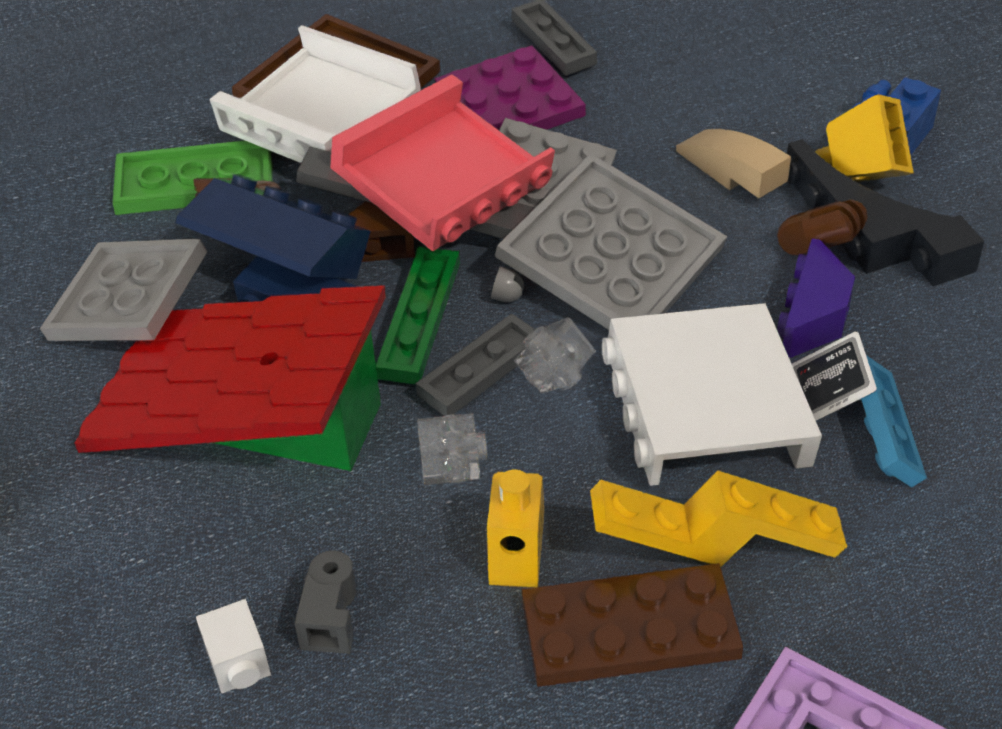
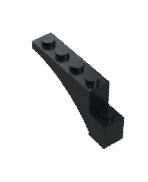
[787,139,985,286]

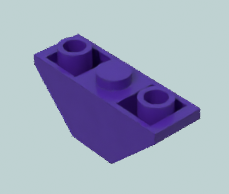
[777,238,855,358]

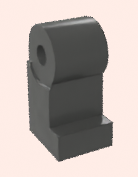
[295,550,356,654]

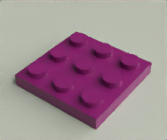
[434,45,586,130]

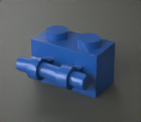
[850,77,941,155]

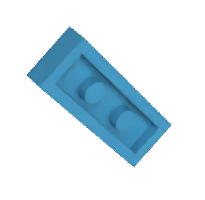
[860,355,927,487]

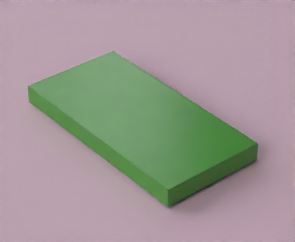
[113,141,273,215]

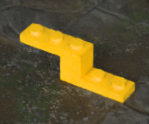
[590,470,847,567]

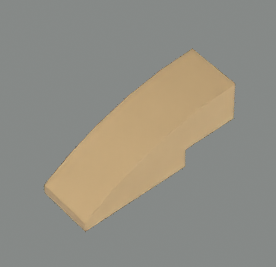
[676,129,791,198]

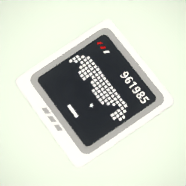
[792,332,877,420]

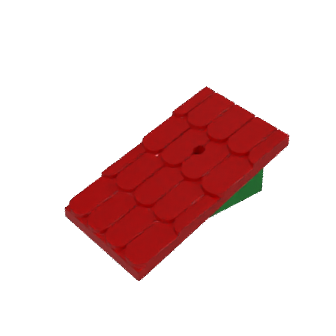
[75,285,386,471]

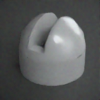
[491,266,524,302]

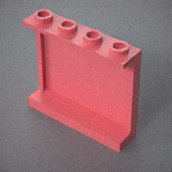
[330,74,555,251]

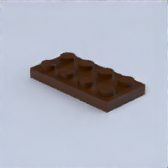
[522,563,743,687]

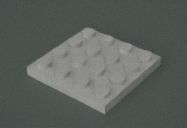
[495,153,727,330]

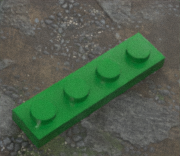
[376,246,460,384]

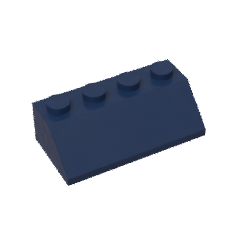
[175,174,371,279]

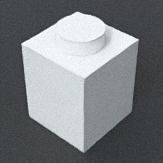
[196,599,271,694]

